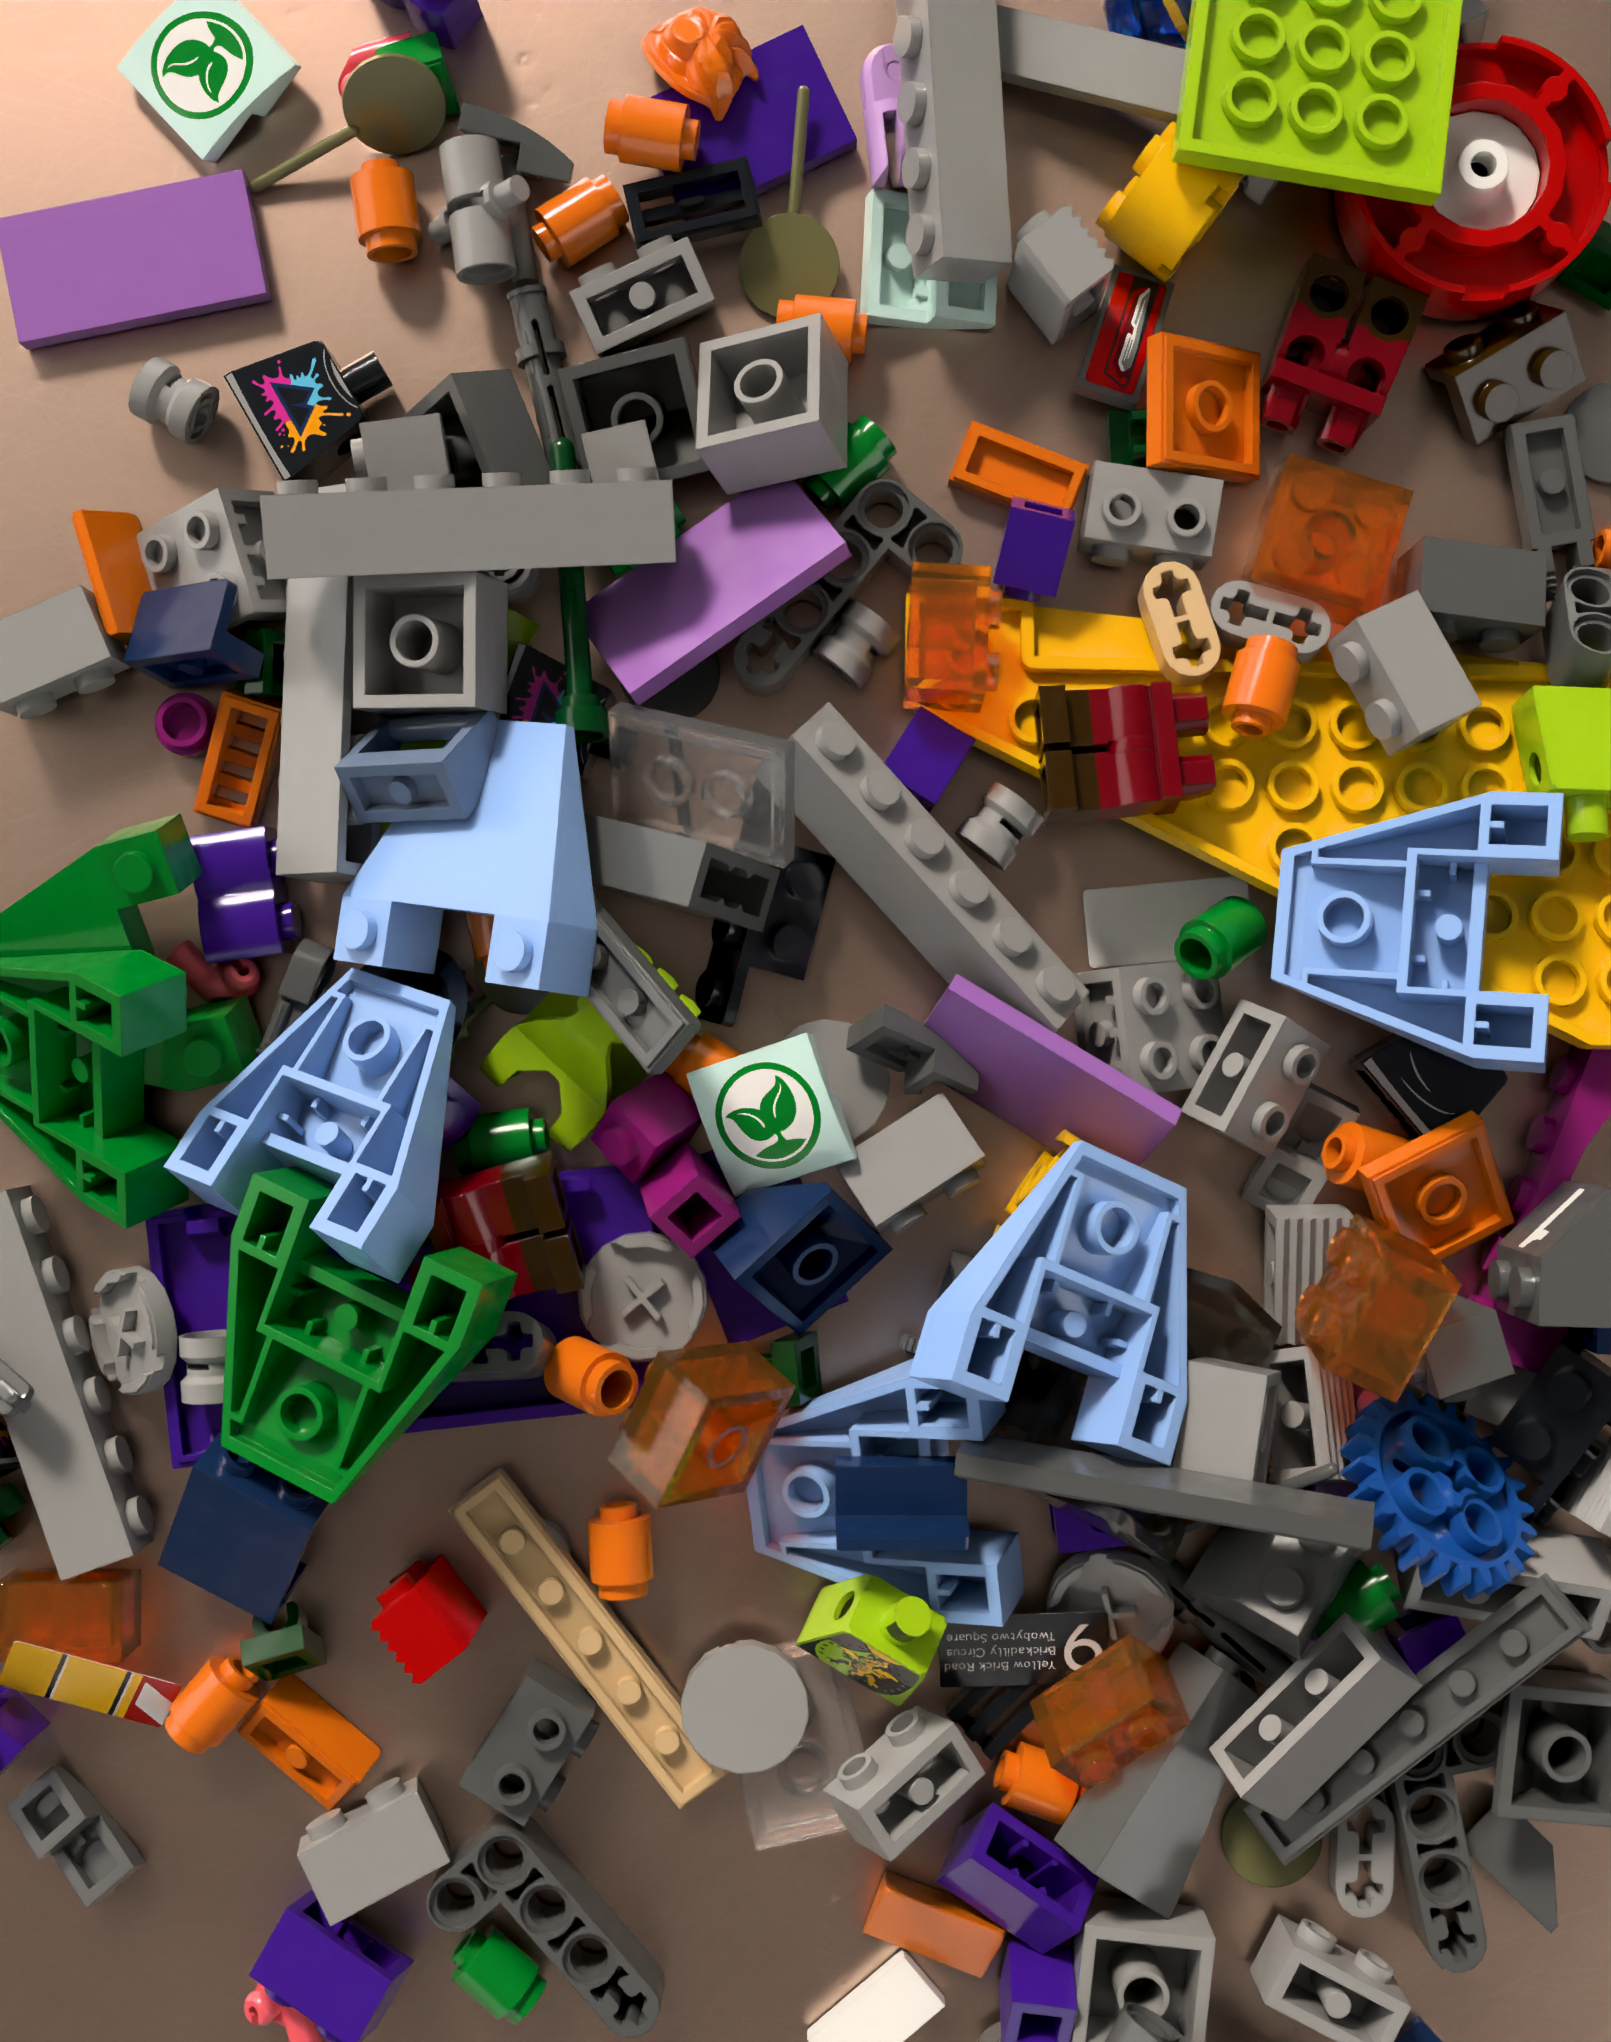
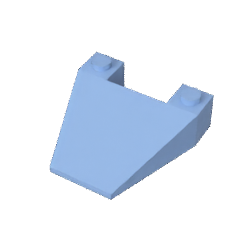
[333,720,598,997]
[1271,791,1564,1073]
[164,968,456,1284]
[909,1140,1187,1466]
[739,1358,1025,1627]

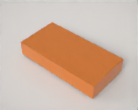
[947,420,1090,510]

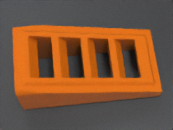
[193,687,282,828]

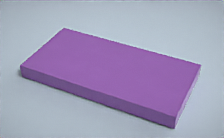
[0,169,272,350]
[586,480,852,706]
[923,974,1182,1166]

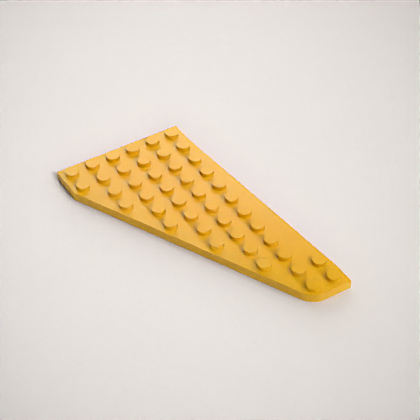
[904,593,1611,1050]

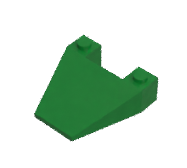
[0,813,263,1092]
[0,949,189,1229]
[221,1166,518,1505]

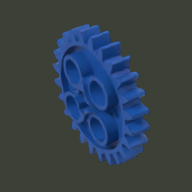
[1340,1389,1537,1599]

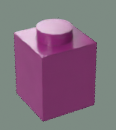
[590,1071,702,1184]
[639,1141,741,1258]

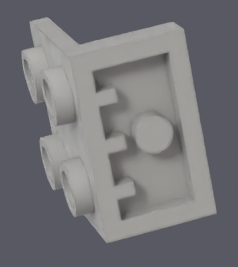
[136,487,287,631]
[1073,961,1225,1093]

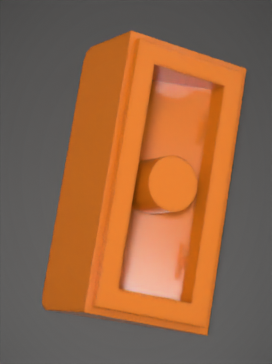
[71,509,152,645]
[236,1674,381,1811]
[863,1870,1007,1978]

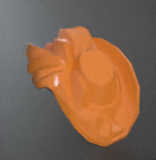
[640,7,760,121]

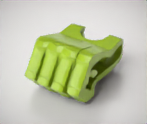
[479,945,701,1152]

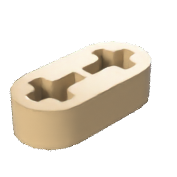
[1138,561,1221,687]

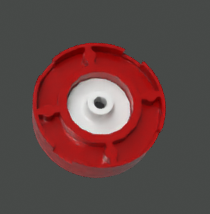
[1334,35,1611,321]

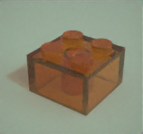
[1240,453,1414,627]
[1295,1213,1462,1403]
[608,1341,796,1509]

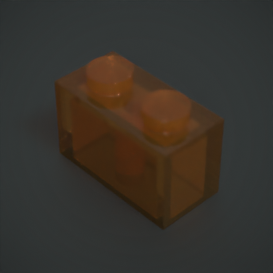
[903,562,1002,713]
[0,1568,141,1667]
[1030,1633,1191,1790]

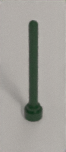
[549,437,610,744]

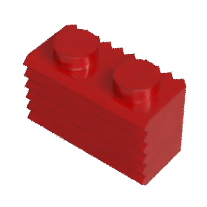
[371,1554,488,1684]

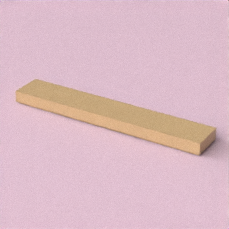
[448,1466,730,1810]

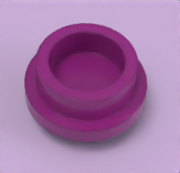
[155,692,217,757]

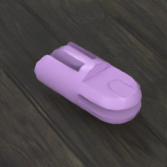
[860,43,905,189]

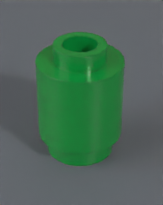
[802,415,897,512]
[1174,895,1268,980]
[454,1107,551,1175]
[1315,1559,1402,1638]
[450,1925,547,2025]

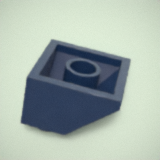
[708,1182,893,1336]

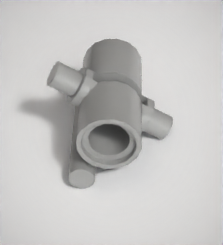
[428,134,538,287]

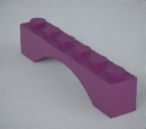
[1467,1044,1611,1374]

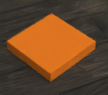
[1146,331,1261,484]
[1357,1110,1515,1281]

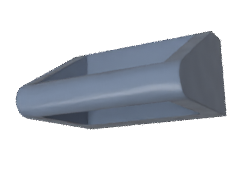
[334,711,499,823]

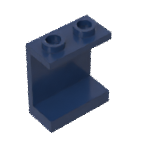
[158,1429,330,1624]

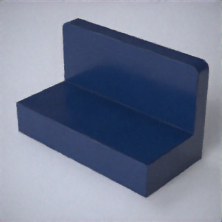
[123,578,265,689]
[835,1456,971,1551]

